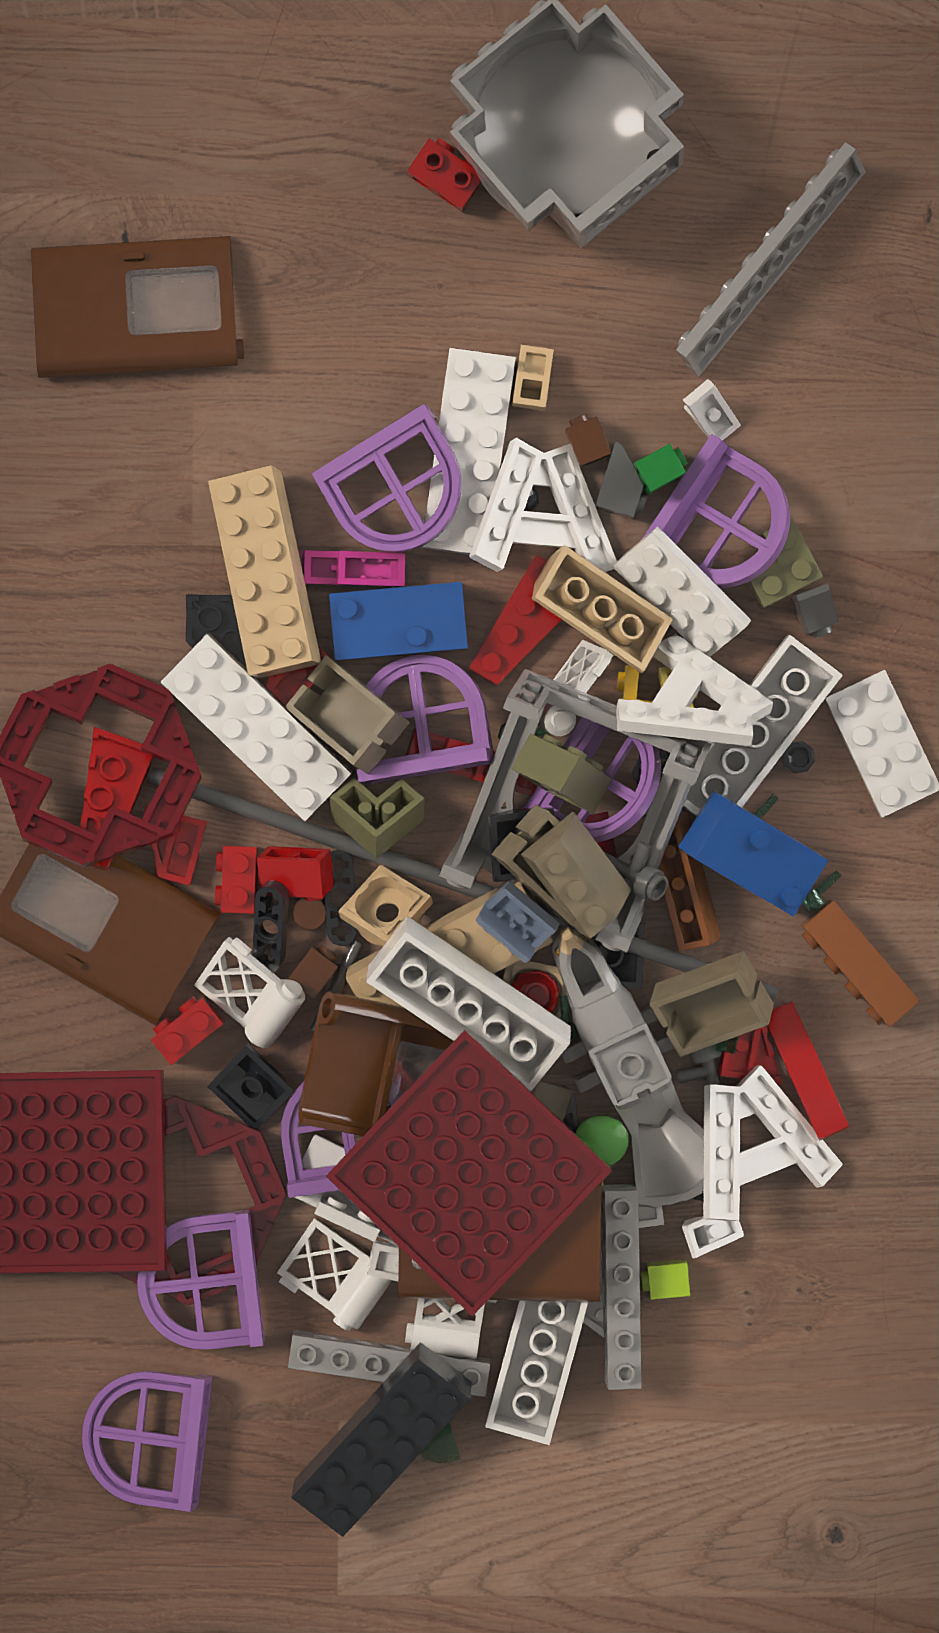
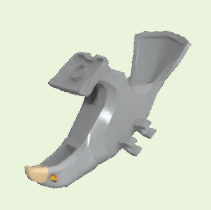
[552,927,704,1208]

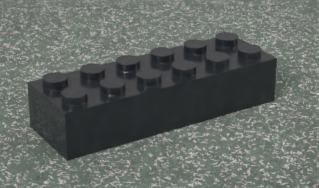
[291,1342,472,1537]

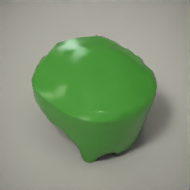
[576,1115,628,1165]

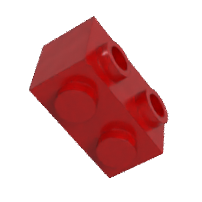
[407,138,482,212]
[215,845,258,914]
[257,846,334,901]
[151,996,225,1066]

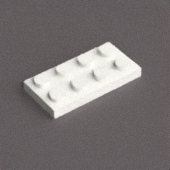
[613,526,751,657]
[824,670,939,818]

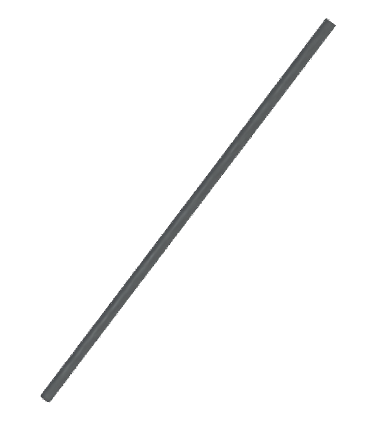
[148,767,779,1003]

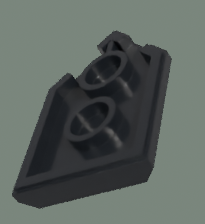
[186,594,247,669]

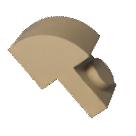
[512,345,554,411]

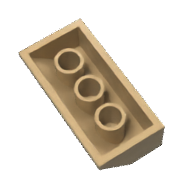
[532,545,673,673]

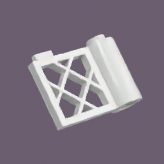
[538,640,614,736]
[194,937,305,1048]
[277,1218,392,1331]
[405,1298,485,1359]

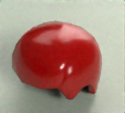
[511,970,560,1013]

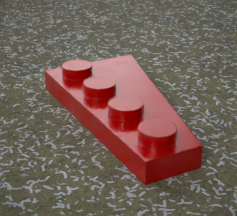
[468,555,562,685]
[80,727,154,872]

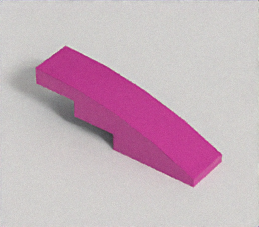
[298,550,405,587]

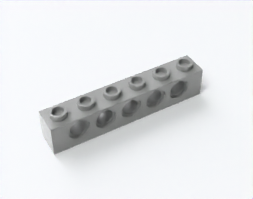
[601,1184,642,1390]
[288,1330,490,1397]

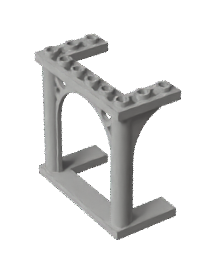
[439,669,712,952]

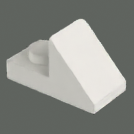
[683,379,741,440]
[682,1216,744,1258]

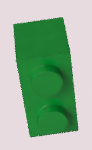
[633,443,688,496]

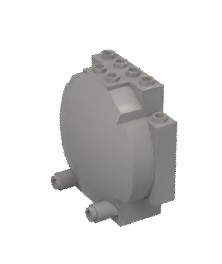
[450,0,684,249]

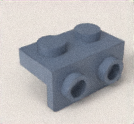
[476,881,560,963]

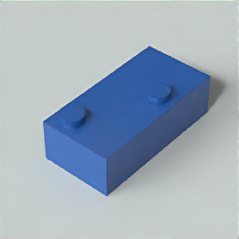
[329,582,468,661]
[678,790,829,917]

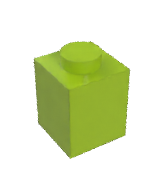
[641,1259,690,1300]

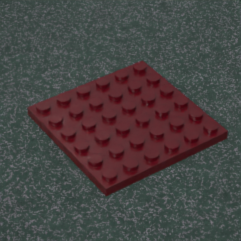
[326,1029,612,1316]
[0,1070,167,1273]

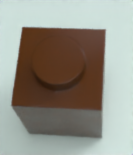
[565,414,611,468]
[288,945,339,998]

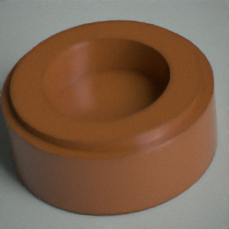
[293,898,326,930]

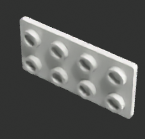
[295,1134,397,1245]

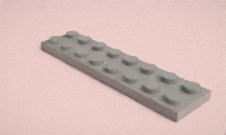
[676,142,866,377]

